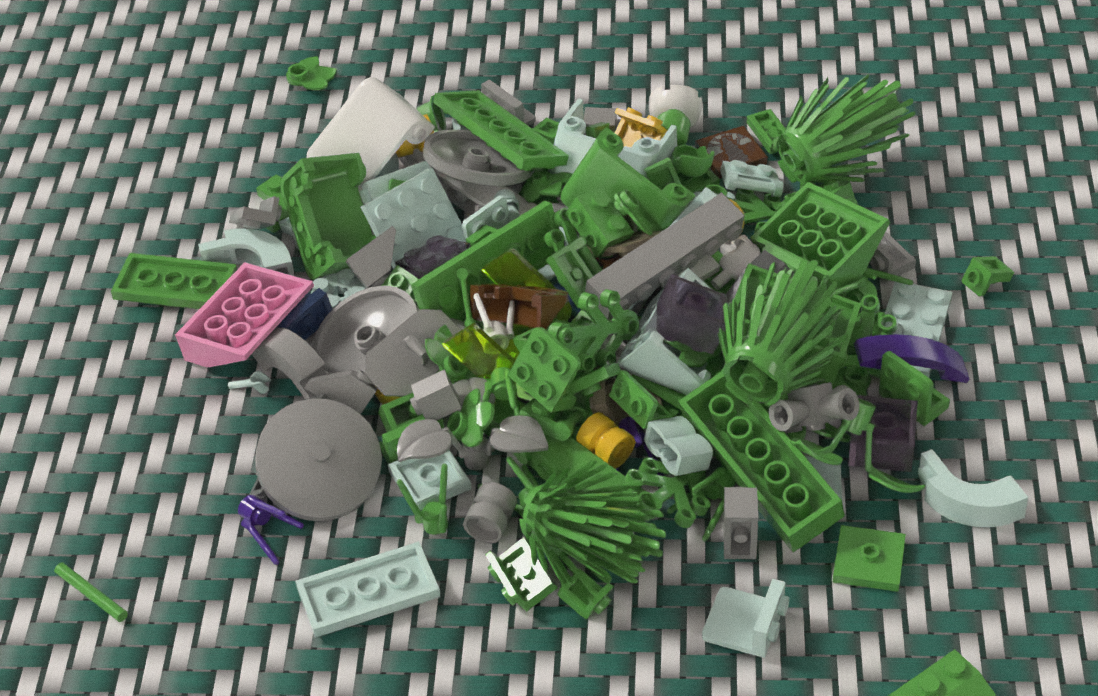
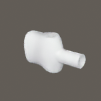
[711,242,759,290]

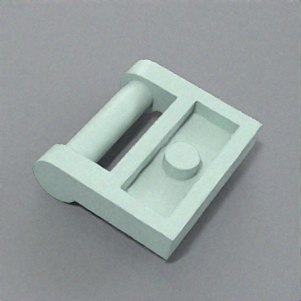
[720,160,783,198]

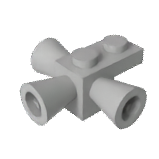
[769,382,859,433]

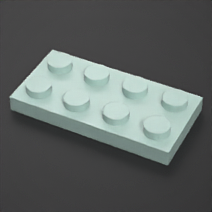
[885,282,953,377]
[295,542,441,638]

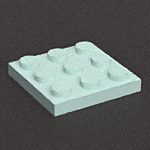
[361,167,464,275]

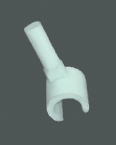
[228,371,271,394]

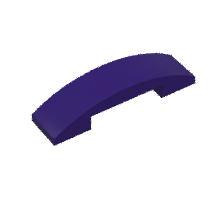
[853,334,970,383]

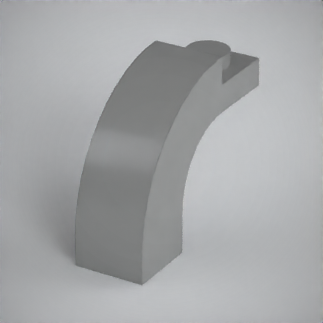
[252,328,328,399]

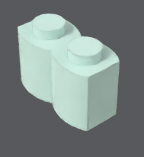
[644,416,713,476]

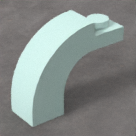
[198,228,294,276]
[918,449,1028,527]

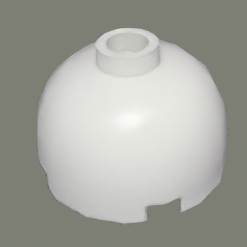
[649,85,702,128]

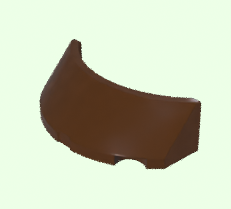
[470,284,569,330]

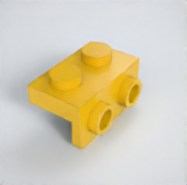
[615,108,668,147]

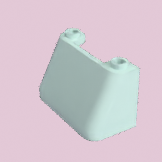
[617,268,730,395]

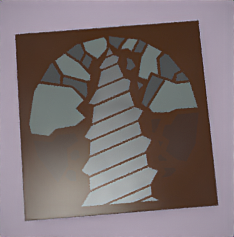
[695,126,767,179]

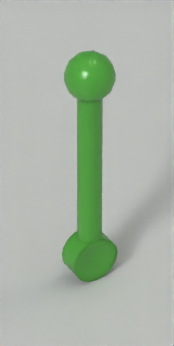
[456,268,476,329]

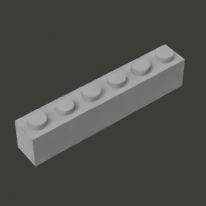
[585,192,745,321]

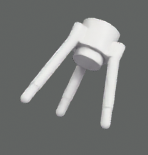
[473,293,515,352]

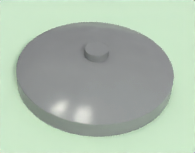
[423,130,532,186]
[312,286,419,374]
[255,399,382,521]

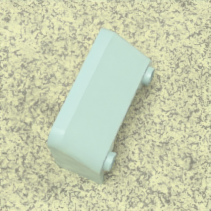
[548,99,677,178]

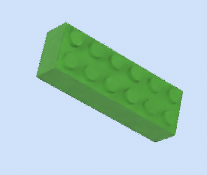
[678,371,845,553]

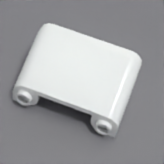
[306,77,435,205]

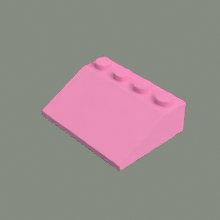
[175,262,314,368]

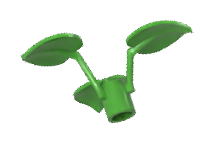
[790,398,925,493]

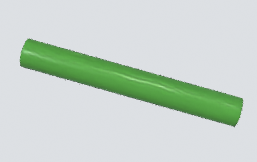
[54,562,128,622]

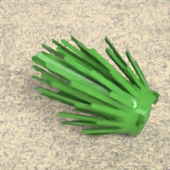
[773,74,916,187]
[717,260,848,407]
[519,460,666,597]

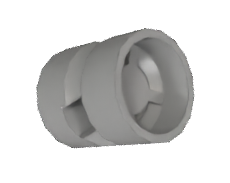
[463,482,517,543]

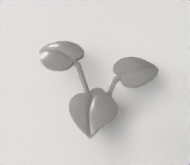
[397,377,548,470]

